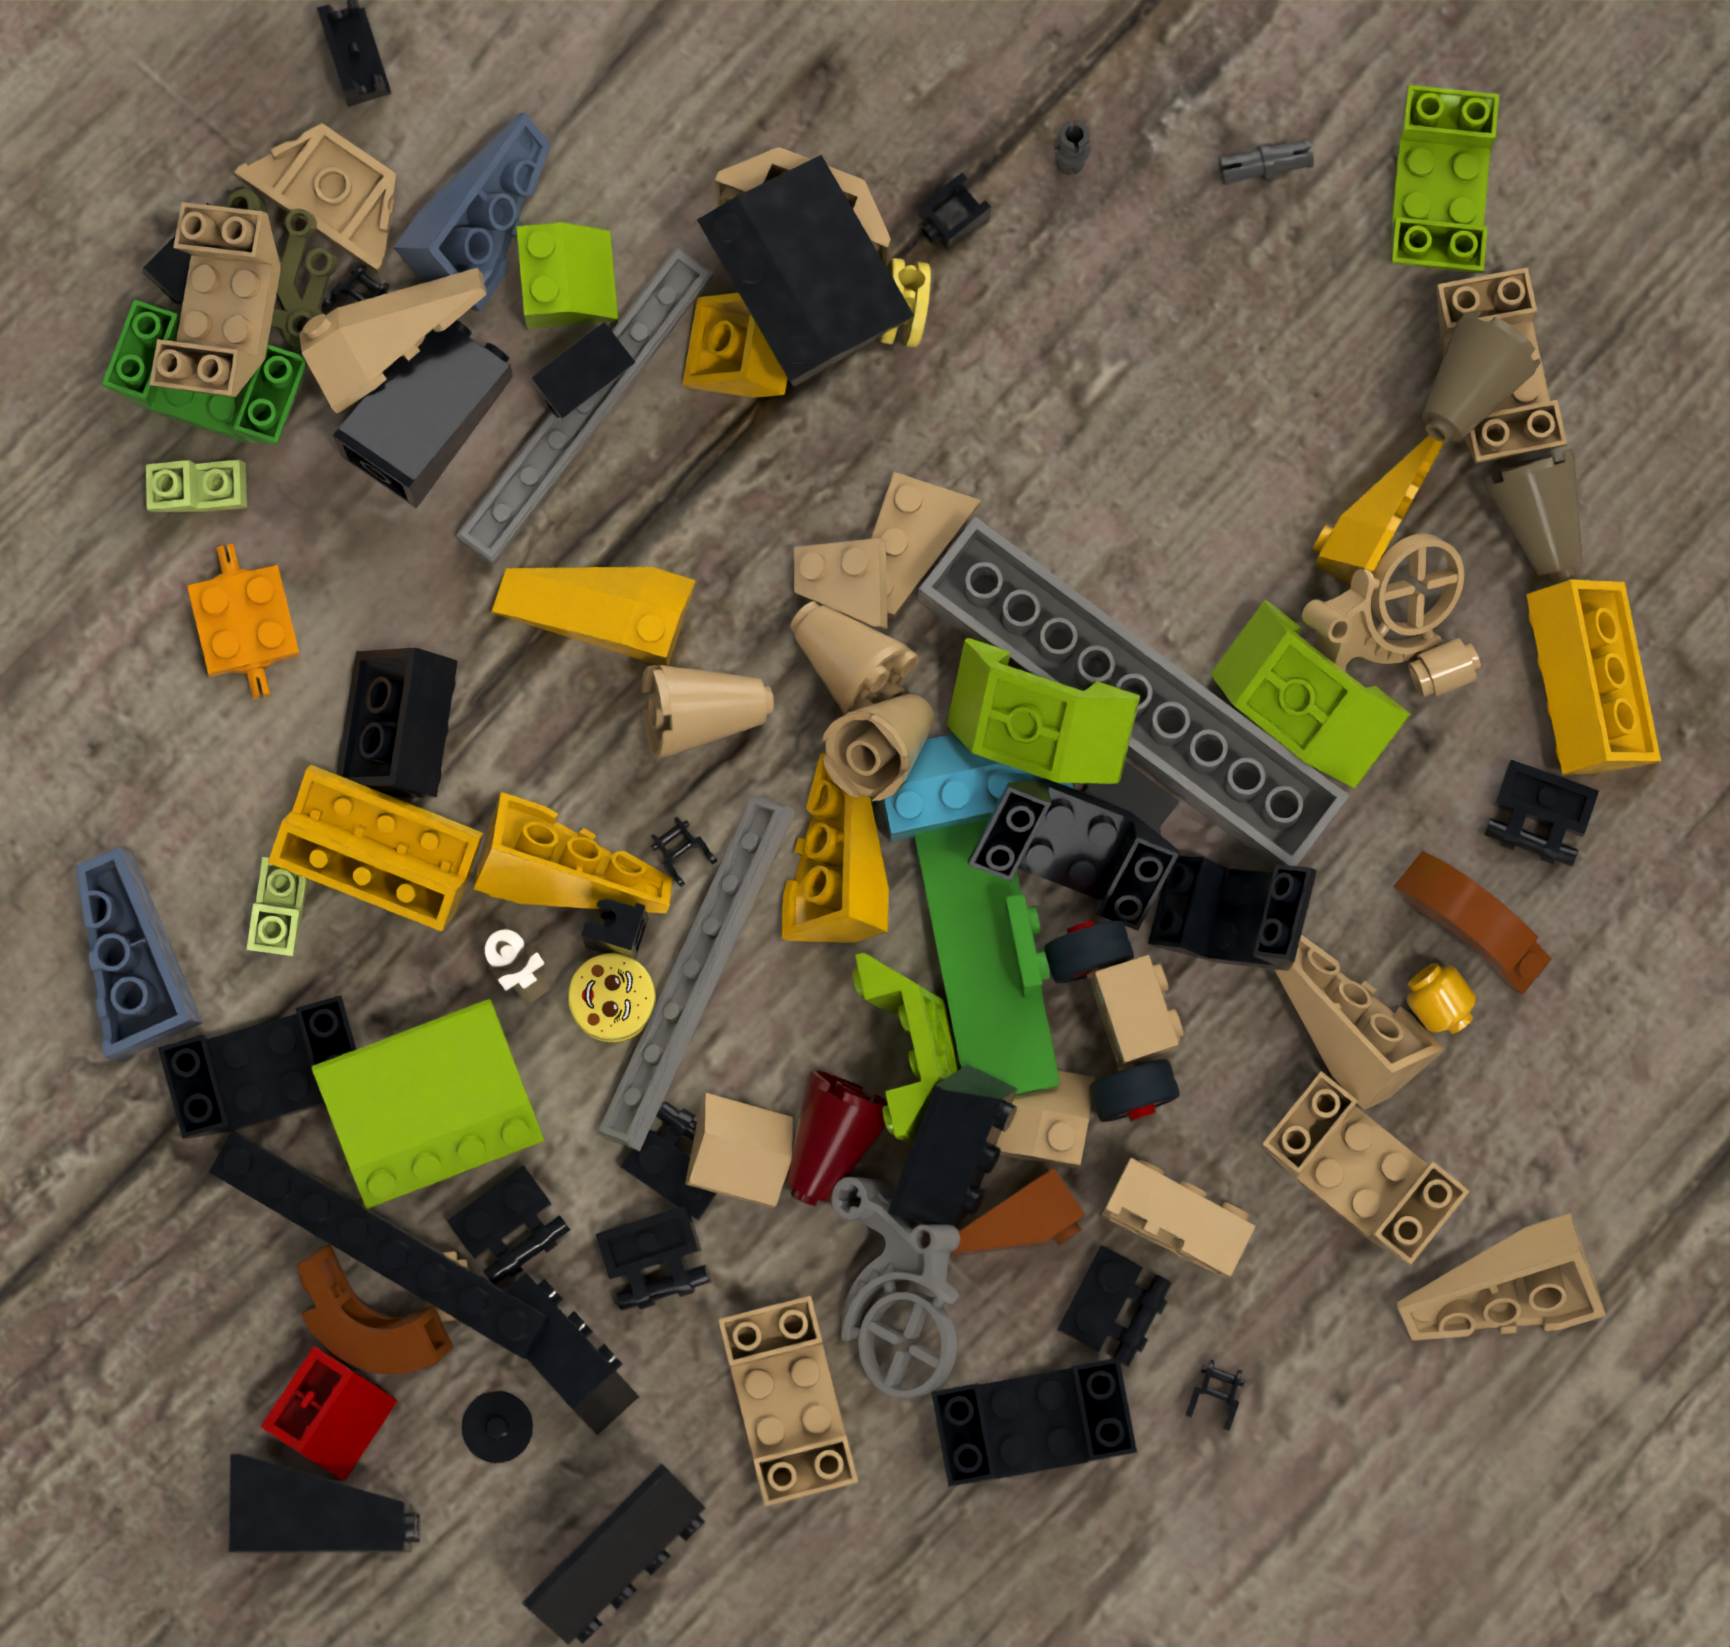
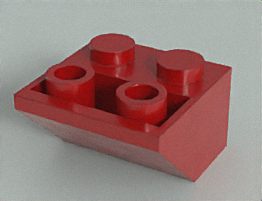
[260,1346,398,1481]

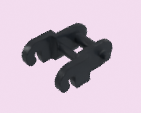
[322,265,390,311]
[651,817,717,888]
[1185,1360,1245,1431]

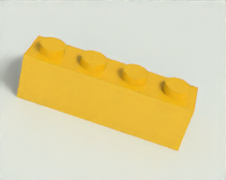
[1526,579,1661,775]

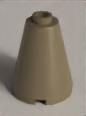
[1422,311,1540,443]
[1483,449,1582,582]

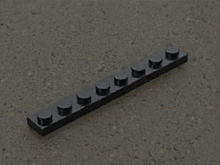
[209,1131,551,1360]

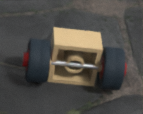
[1044,921,1184,1122]

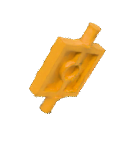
[187,544,300,700]

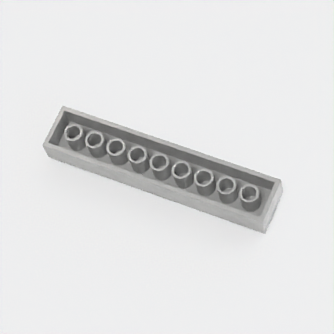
[918,516,1350,867]

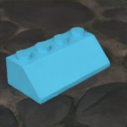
[881,734,1074,842]

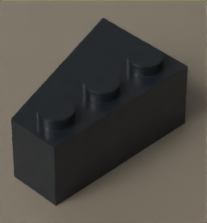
[506,1273,639,1435]

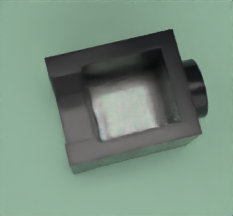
[918,172,991,251]

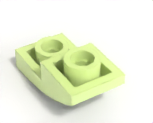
[146,459,247,512]
[246,857,308,956]

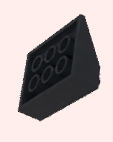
[697,155,915,386]
[522,1463,706,1645]

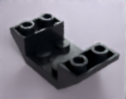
[968,779,1179,931]
[1148,855,1317,971]
[158,995,356,1139]
[931,1358,1137,1487]

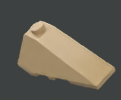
[299,268,487,414]
[893,1070,1095,1170]
[1397,1213,1606,1341]

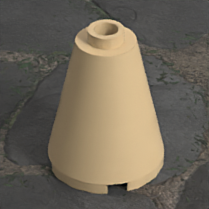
[642,665,774,758]
[822,693,935,801]

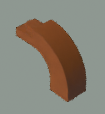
[1393,851,1552,995]
[296,1244,454,1374]

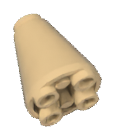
[790,601,920,714]

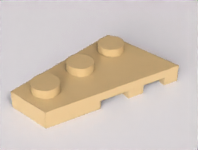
[871,472,981,618]

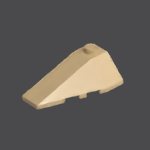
[1274,935,1444,1110]

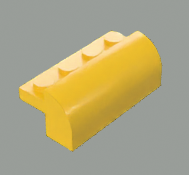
[268,765,484,932]

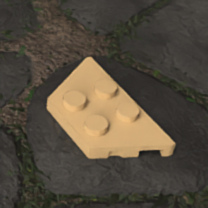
[234,123,398,275]

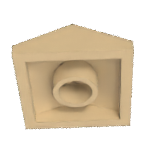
[685,1093,793,1208]

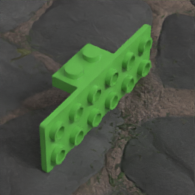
[915,819,1060,1096]

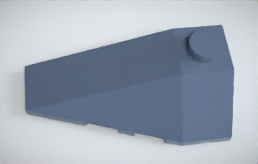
[393,113,551,311]

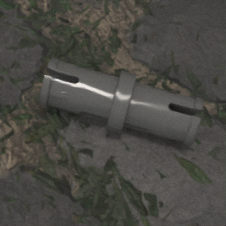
[1054,120,1090,175]
[1218,138,1314,185]

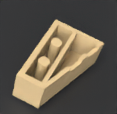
[1100,1158,1256,1280]

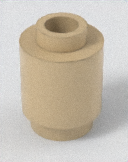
[1408,638,1481,698]

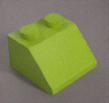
[516,222,619,330]

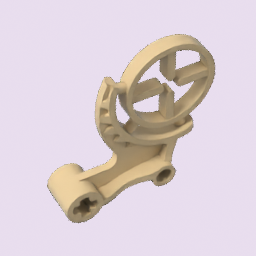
[1302,534,1464,671]

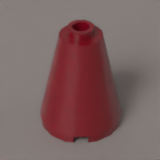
[786,1069,888,1206]

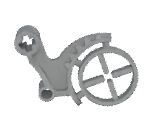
[831,1177,960,1398]

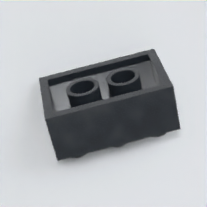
[337,647,458,798]
[888,1065,1018,1225]

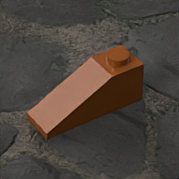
[950,1168,1085,1257]

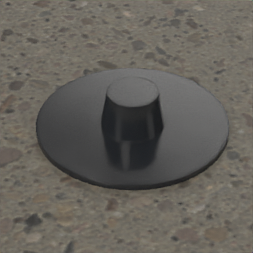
[462,1391,533,1463]

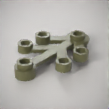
[226,189,337,349]

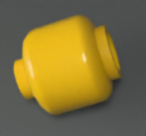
[1406,963,1477,1034]

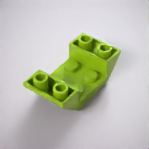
[1390,85,1500,274]
[1210,600,1411,788]
[946,638,1140,784]
[853,952,960,1146]

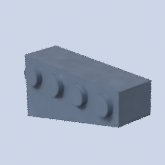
[76,847,203,1061]

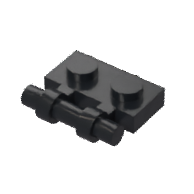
[1484,760,1599,866]
[620,1101,718,1221]
[447,1165,570,1285]
[596,1205,711,1311]
[1057,1245,1172,1367]

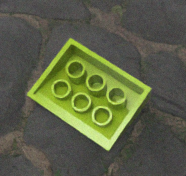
[312,999,545,1209]

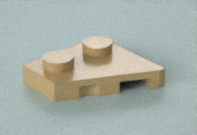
[794,538,887,630]

